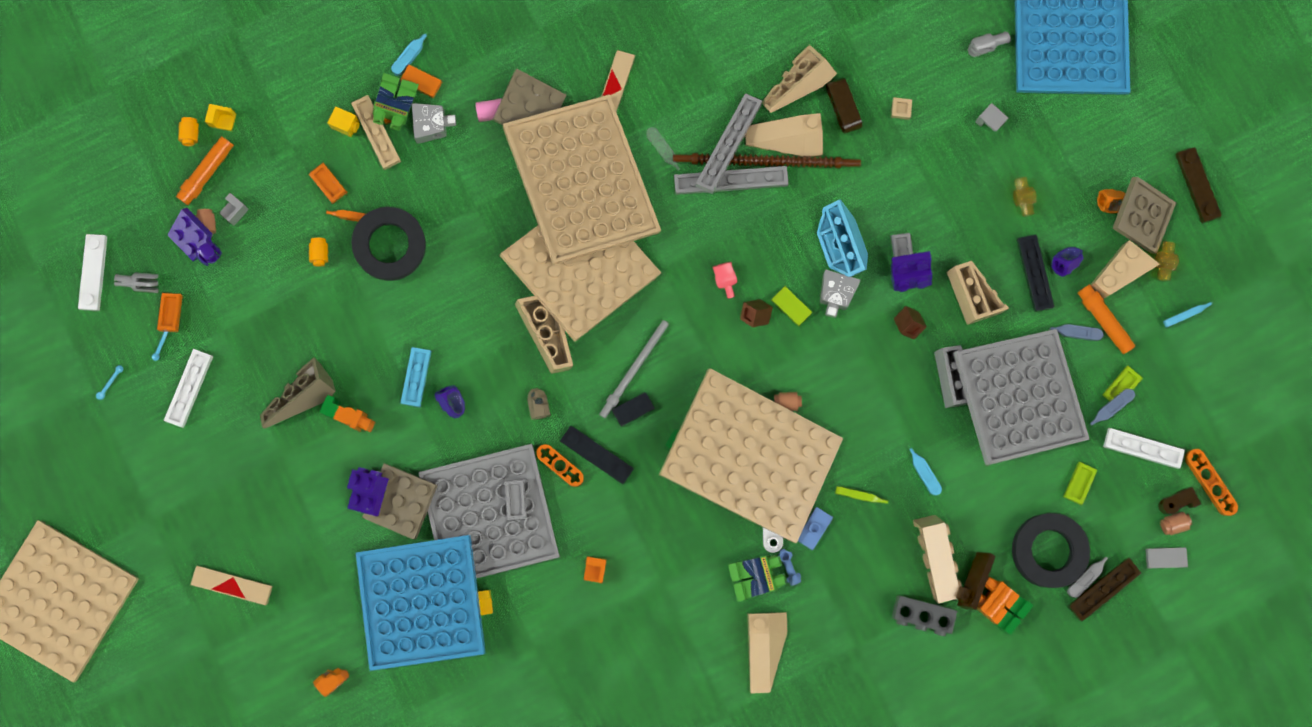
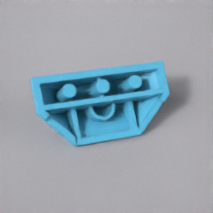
[817,199,868,277]

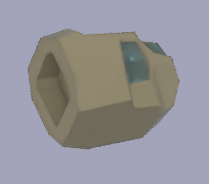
[528,388,551,420]

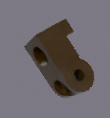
[1158,487,1201,515]

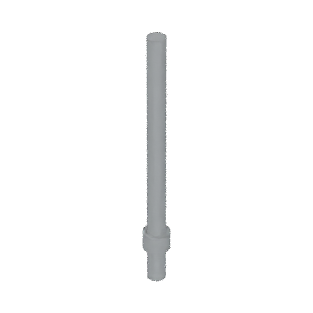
[599,320,669,418]

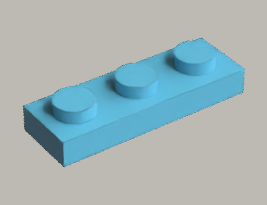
[400,347,432,407]

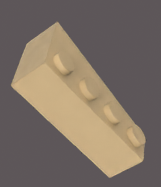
[515,296,573,374]
[913,515,962,603]

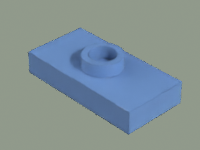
[798,507,833,550]

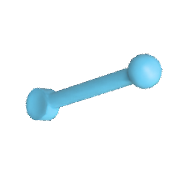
[152,332,168,361]
[96,365,123,400]

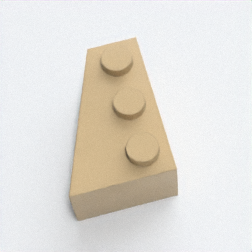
[1090,240,1159,299]
[947,261,1009,325]

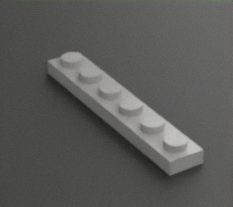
[695,93,762,194]
[674,166,788,195]

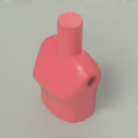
[712,261,738,299]

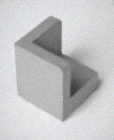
[975,103,1008,132]
[220,193,249,226]

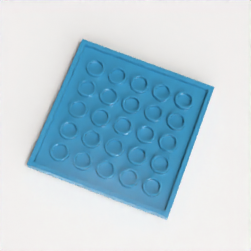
[1015,0,1130,95]
[356,535,486,671]

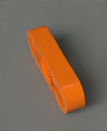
[537,444,584,487]

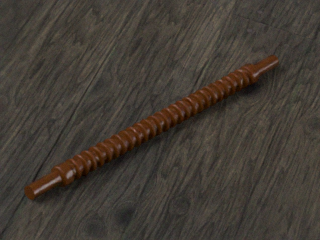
[673,153,861,168]

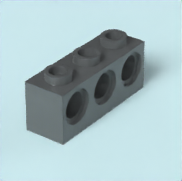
[892,596,957,637]

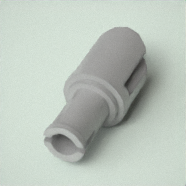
[968,31,1010,57]
[114,272,158,293]

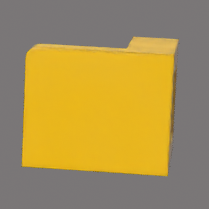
[205,104,236,131]
[478,590,493,615]

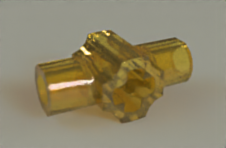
[1013,177,1037,217]
[1155,241,1179,281]

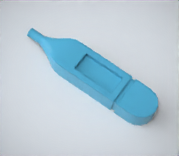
[391,33,427,76]
[1163,302,1212,328]
[909,448,942,496]

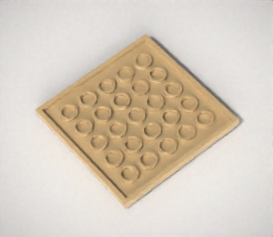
[500,225,661,342]
[0,520,139,682]

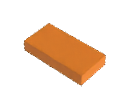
[400,64,442,98]
[309,163,348,204]
[157,293,183,332]

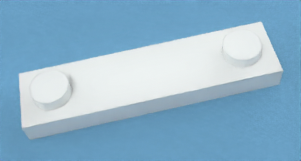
[78,234,108,311]
[164,349,213,428]
[1103,428,1185,469]

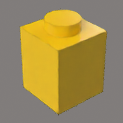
[327,106,360,137]

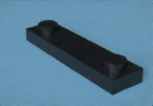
[1016,234,1055,312]
[560,425,634,485]

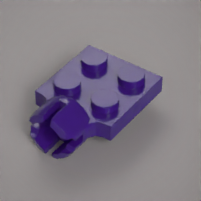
[168,207,222,266]

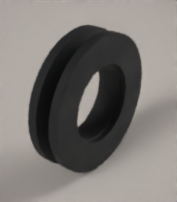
[351,207,426,281]
[1012,513,1090,588]

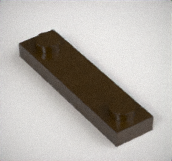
[1175,147,1222,223]
[1068,558,1141,622]

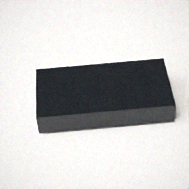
[612,392,655,427]

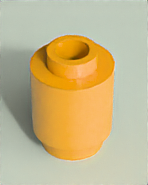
[178,117,199,146]
[309,238,328,267]

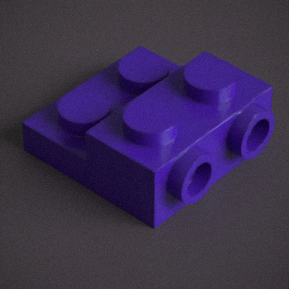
[891,251,932,292]
[347,467,389,517]

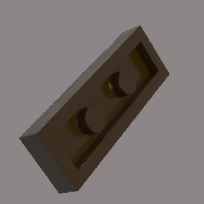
[956,552,996,610]

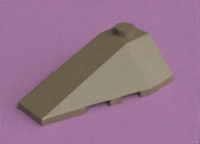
[260,357,336,428]

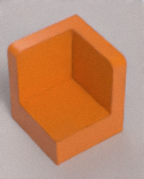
[584,557,607,583]

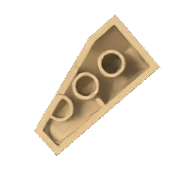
[762,45,837,113]
[745,113,823,158]
[747,612,787,693]

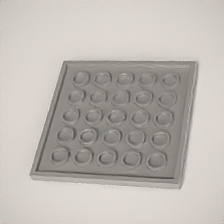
[953,329,1089,466]
[419,444,560,579]

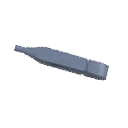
[1050,324,1103,341]
[1090,388,1135,425]

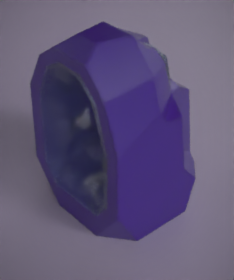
[1052,247,1083,277]
[435,385,465,419]

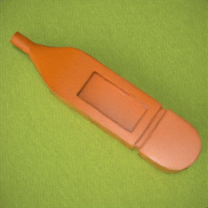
[326,210,367,222]

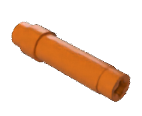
[175,136,234,206]
[1077,284,1136,354]

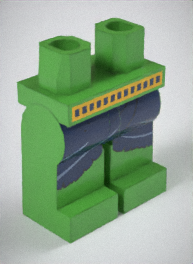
[373,73,419,131]
[728,555,787,602]

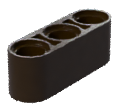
[826,78,863,134]

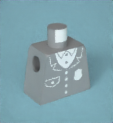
[412,103,457,144]
[820,270,860,318]

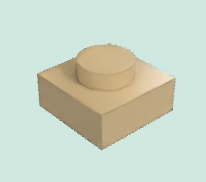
[891,98,912,120]

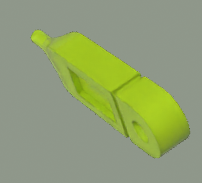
[835,486,888,504]

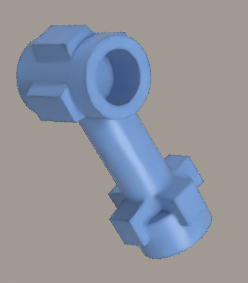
[778,549,802,586]

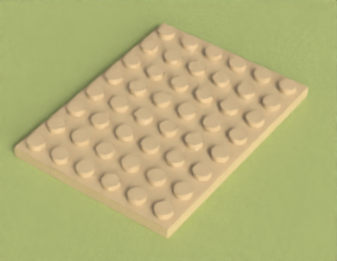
[503,95,661,265]
[659,369,843,543]

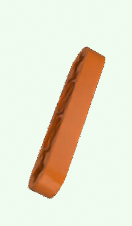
[1185,449,1238,516]

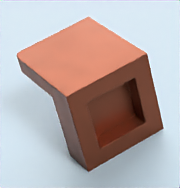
[740,299,773,328]
[894,306,926,340]

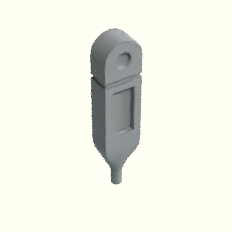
[1067,557,1108,598]

